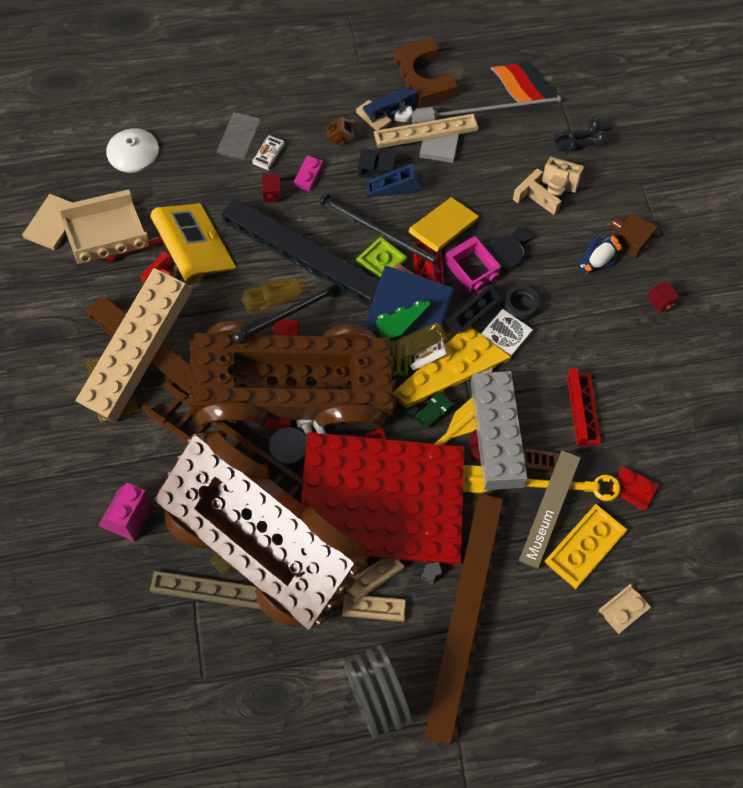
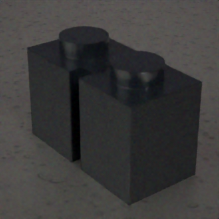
[358,149,396,178]

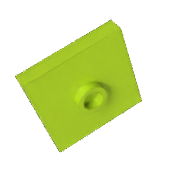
[356,236,407,279]

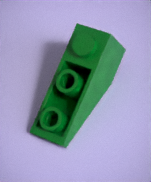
[375,300,430,341]

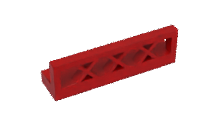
[413,240,444,285]
[567,368,601,446]

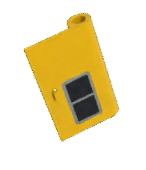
[150,204,236,285]

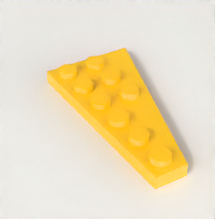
[392,326,511,409]

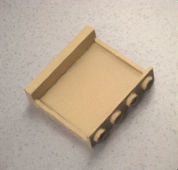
[58,190,149,264]

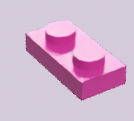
[294,155,323,191]

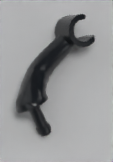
[392,379,419,420]

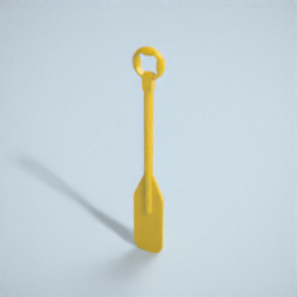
[434,398,476,445]
[463,465,620,501]

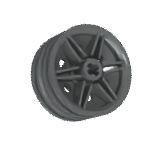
[343,644,412,740]

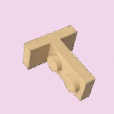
[513,168,561,215]

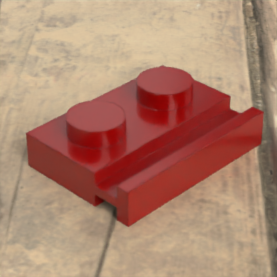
[609,466,658,511]

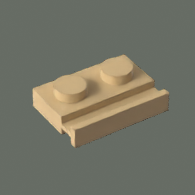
[599,584,651,634]

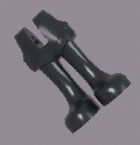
[553,117,606,152]

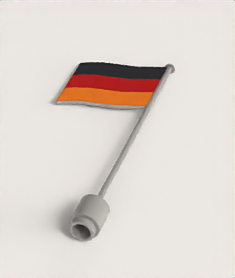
[411,63,562,124]

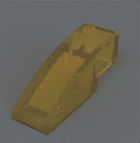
[241,277,303,314]
[390,322,448,362]

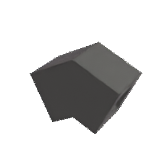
[421,562,442,584]

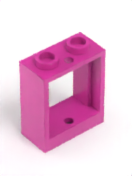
[445,236,501,294]

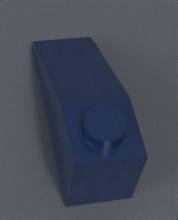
[366,163,423,197]

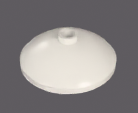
[106,128,159,173]

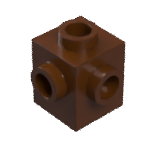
[327,116,354,147]

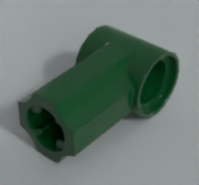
[415,391,455,429]

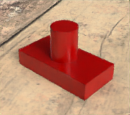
[140,251,174,284]

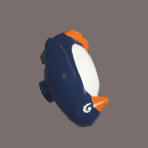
[578,233,622,274]

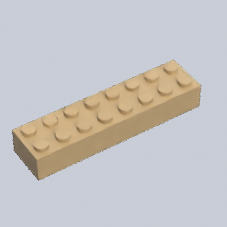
[75,268,192,423]

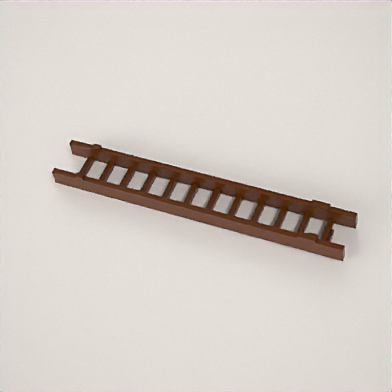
[142,381,303,497]

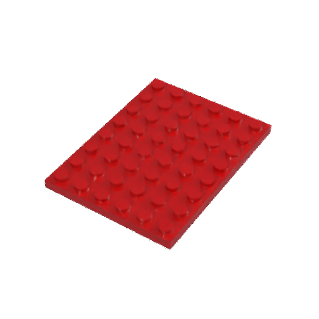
[301,432,464,565]

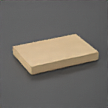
[22,194,72,250]

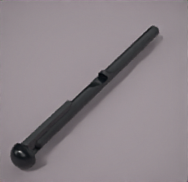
[320,194,437,264]
[233,285,338,345]

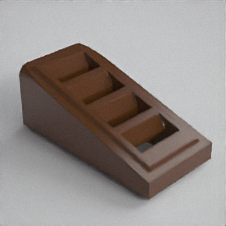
[523,449,559,473]

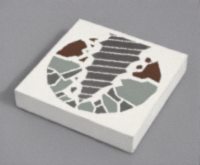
[482,309,533,357]

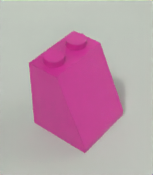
[99,483,154,542]

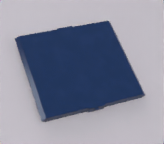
[364,266,455,348]

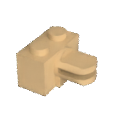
[542,157,584,195]

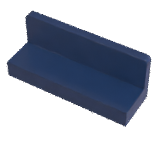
[363,88,417,123]

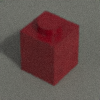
[262,173,281,203]
[647,280,679,314]

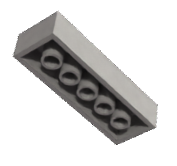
[471,371,527,490]

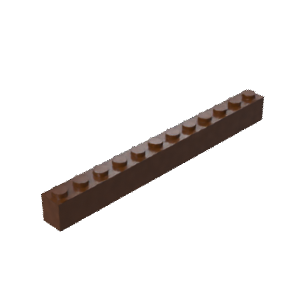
[424,494,505,746]

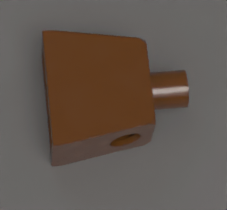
[610,215,658,258]

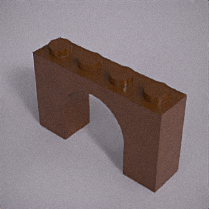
[394,37,458,108]

